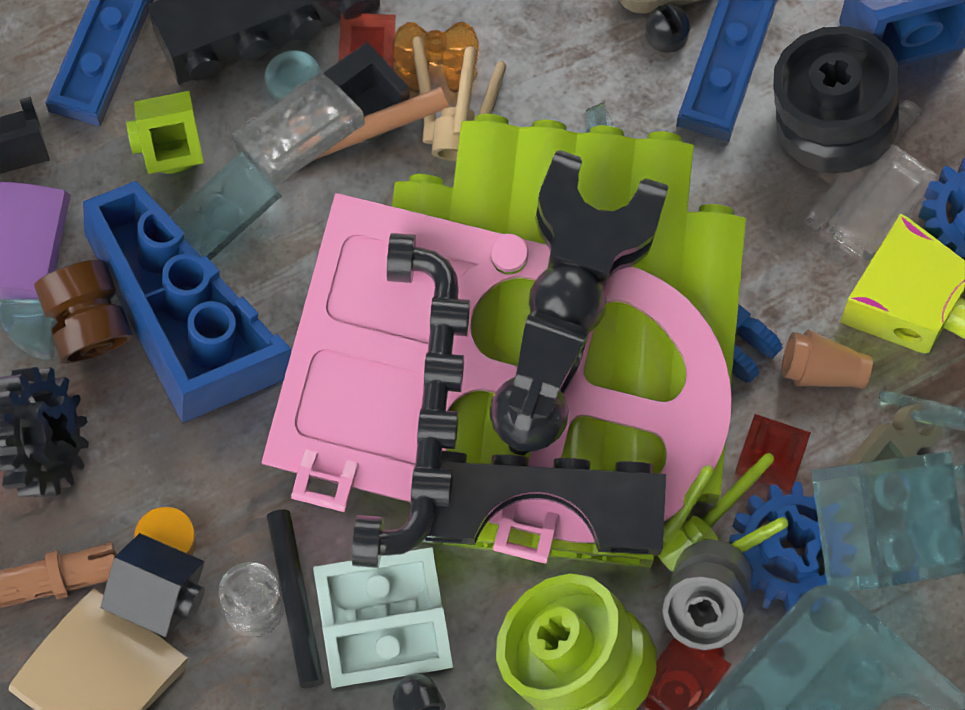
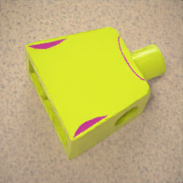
[840,213,965,353]

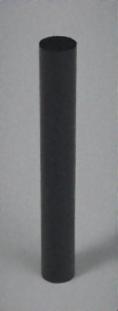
[267,509,324,688]

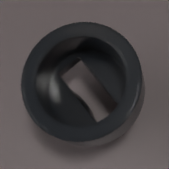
[645,3,690,53]
[392,674,446,710]

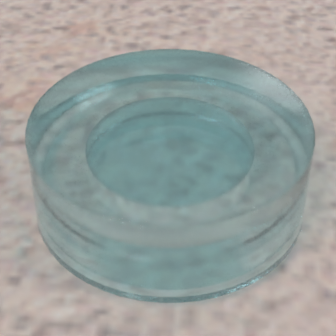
[265,51,322,109]

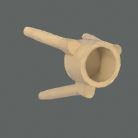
[412,36,507,162]

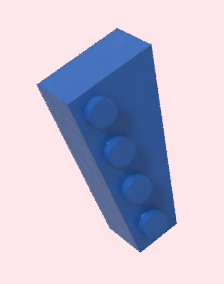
[83,181,291,423]

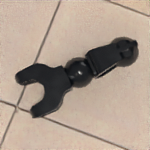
[489,150,668,456]

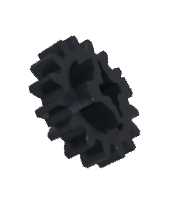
[0,367,89,498]

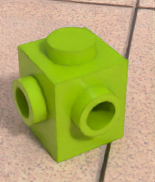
[126,91,204,174]

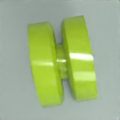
[496,573,657,710]

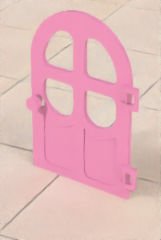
[261,193,731,564]

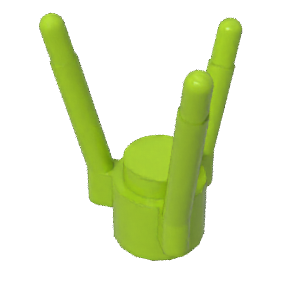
[658,453,788,572]

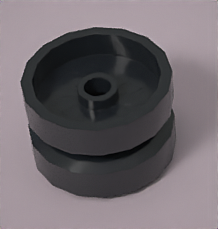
[773,26,899,173]

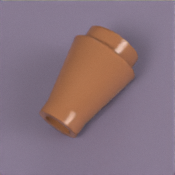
[781,329,873,389]

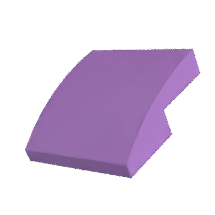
[0,182,71,301]

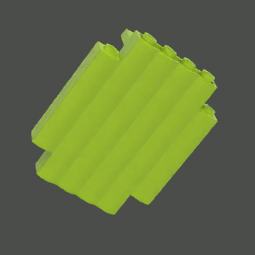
[392,114,746,568]

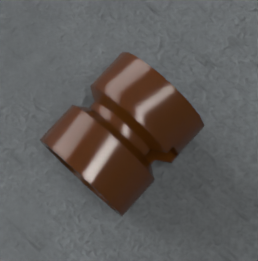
[34,259,133,364]

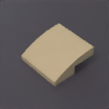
[9,588,188,710]

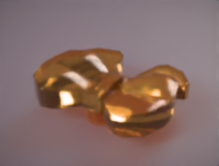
[393,22,479,93]

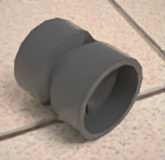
[662,539,753,650]

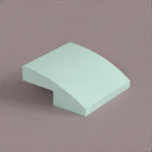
[313,547,453,688]

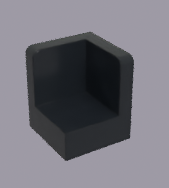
[323,42,410,143]

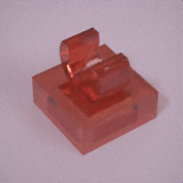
[735,414,811,492]

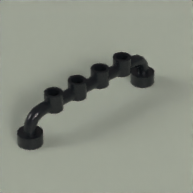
[352,233,470,568]

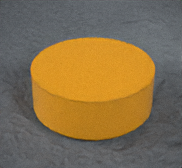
[134,507,196,555]

